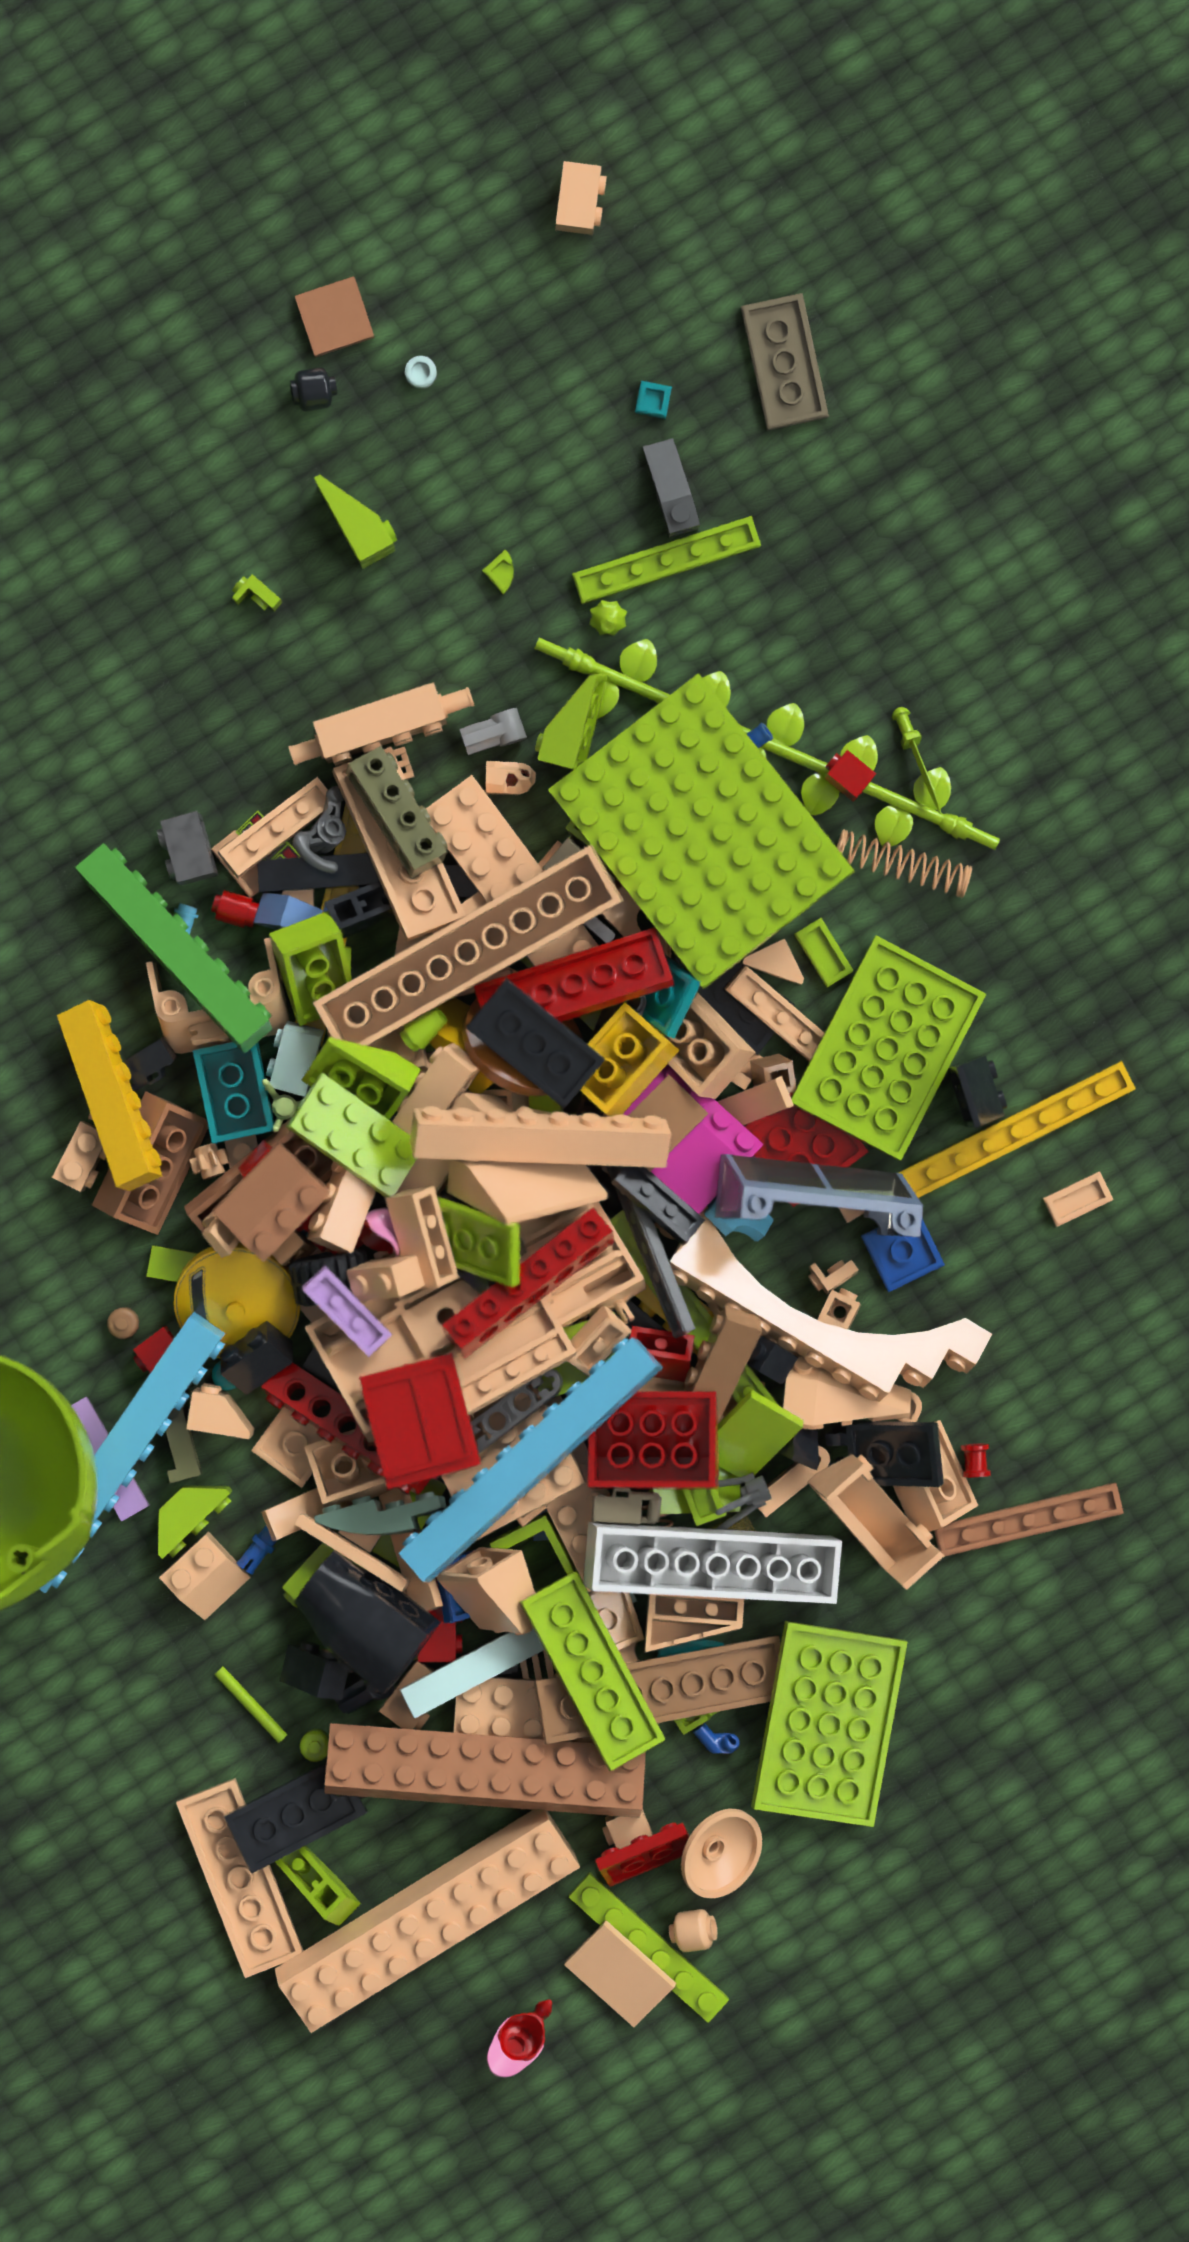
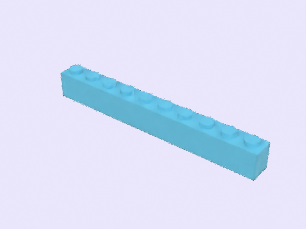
[39,1312,225,1593]
[398,1338,663,1582]

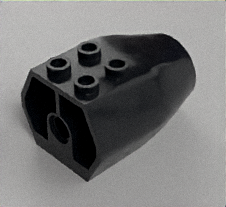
[294,1550,441,1694]

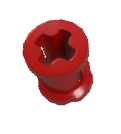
[961,1443,991,1478]

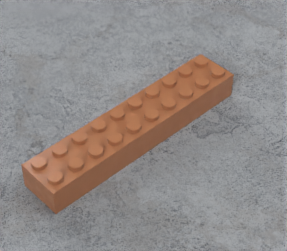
[325,1723,646,1818]

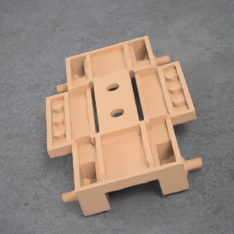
[305,1201,646,1443]

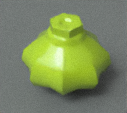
[589,600,627,636]

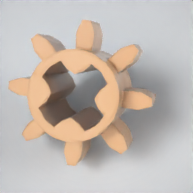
[189,1143,230,1180]

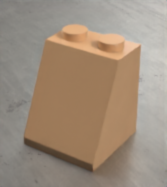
[437,1547,535,1635]

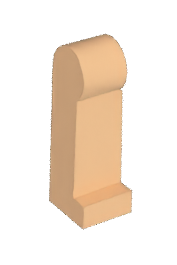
[758,1445,830,1517]

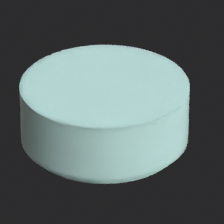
[405,356,437,389]

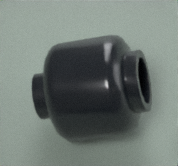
[290,367,337,411]

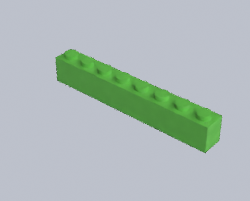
[75,843,273,1054]

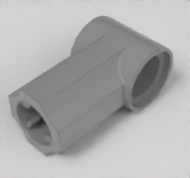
[460,708,527,755]

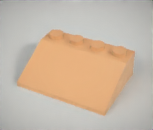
[447,1159,607,1225]

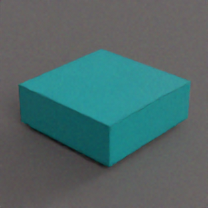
[635,381,672,419]

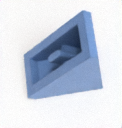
[254,893,323,930]

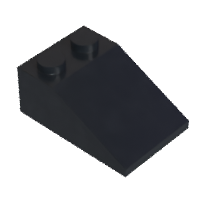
[948,1056,1007,1128]

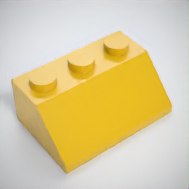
[580,1002,679,1117]

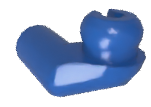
[692,1723,740,1754]

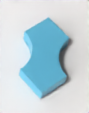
[704,1196,774,1242]

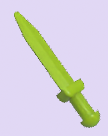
[892,707,941,814]

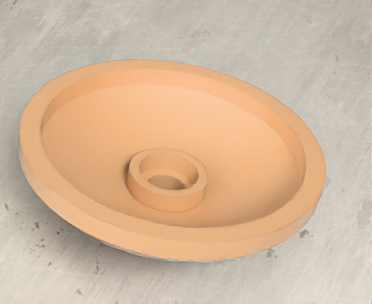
[681,1809,762,1898]

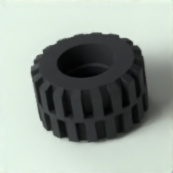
[288,1248,368,1306]

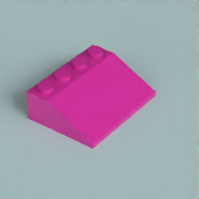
[622,1064,764,1214]

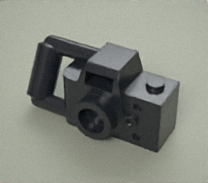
[123,1036,177,1092]

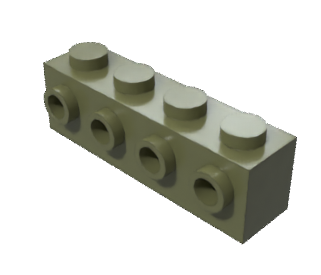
[346,746,448,879]

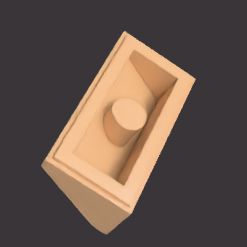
[568,1305,632,1377]

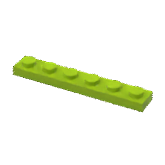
[569,1872,729,2023]

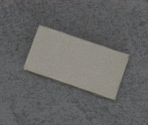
[741,293,829,431]

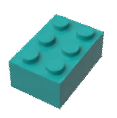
[193,1042,275,1143]

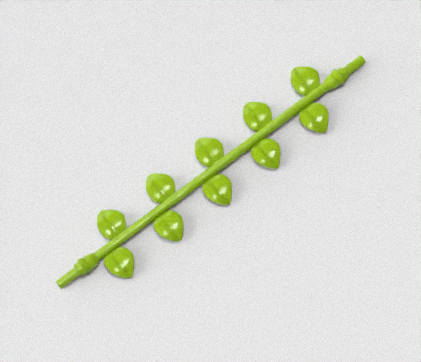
[535,637,1000,850]

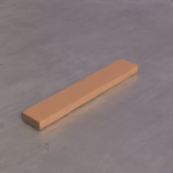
[934,1482,1124,1557]

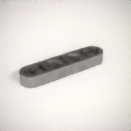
[471,1369,563,1453]

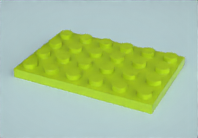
[791,935,986,1161]
[751,1621,908,1827]

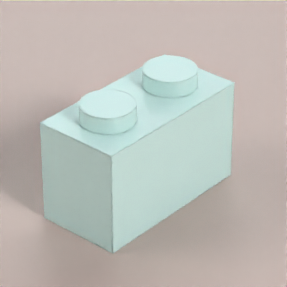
[266,1021,324,1097]

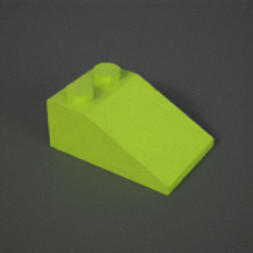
[314,475,398,569]
[535,674,608,769]
[269,911,352,1026]
[301,1037,421,1120]

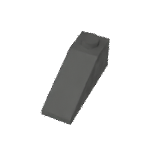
[643,438,700,538]

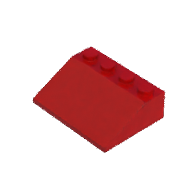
[588,1391,719,1490]

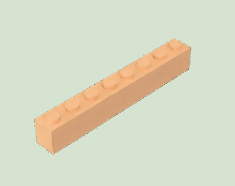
[410,1107,671,1168]

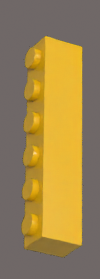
[57,1000,162,1191]

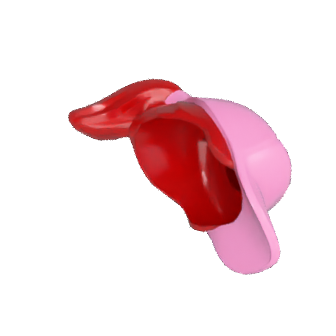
[354,1208,400,1257]
[487,1999,552,2077]

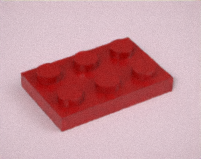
[595,1823,690,1887]

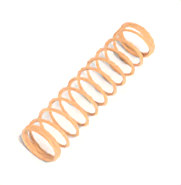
[836,829,972,898]

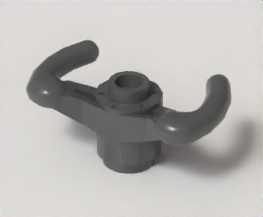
[293,786,346,873]

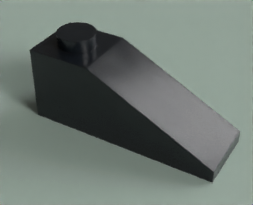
[323,881,394,938]

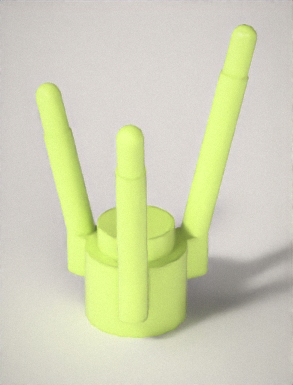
[262,1079,303,1132]

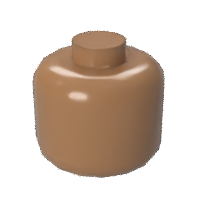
[107,1307,140,1339]

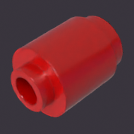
[211,890,259,928]

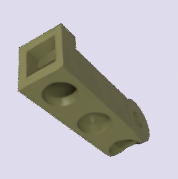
[166,1405,203,1483]

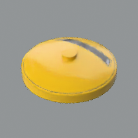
[174,1242,301,1358]

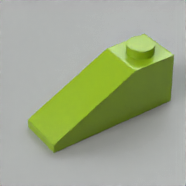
[275,1845,361,1926]

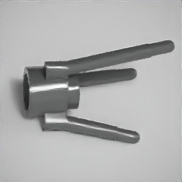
[716,1473,772,1530]

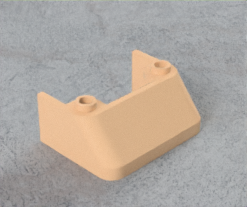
[146,938,289,1054]
[807,1454,944,1590]

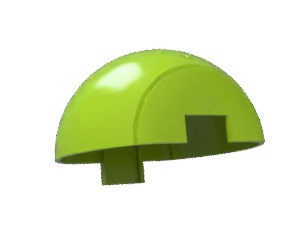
[0,1356,98,1611]

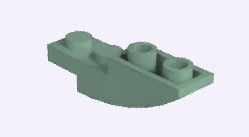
[314,1492,447,1535]

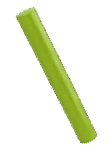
[214,1666,288,1743]

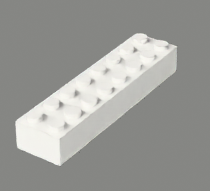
[583,1522,842,1604]

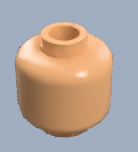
[669,1909,717,1952]

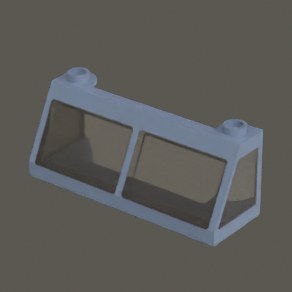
[715,1154,923,1237]

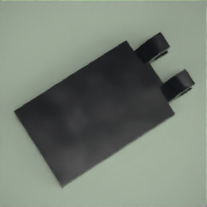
[825,1421,944,1487]

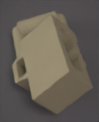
[591,1488,662,1525]

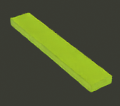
[572,516,761,605]

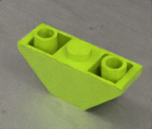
[158,1485,233,1559]

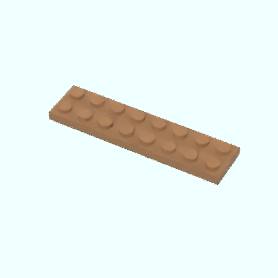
[534,1635,781,1744]

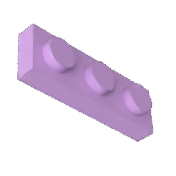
[302,1265,392,1357]

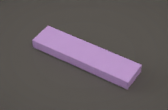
[71,1396,149,1522]

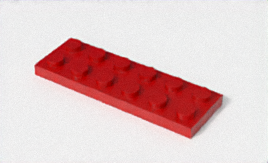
[474,927,674,1022]

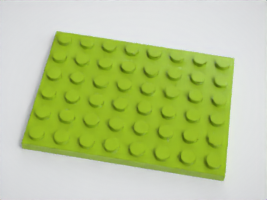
[548,673,855,989]

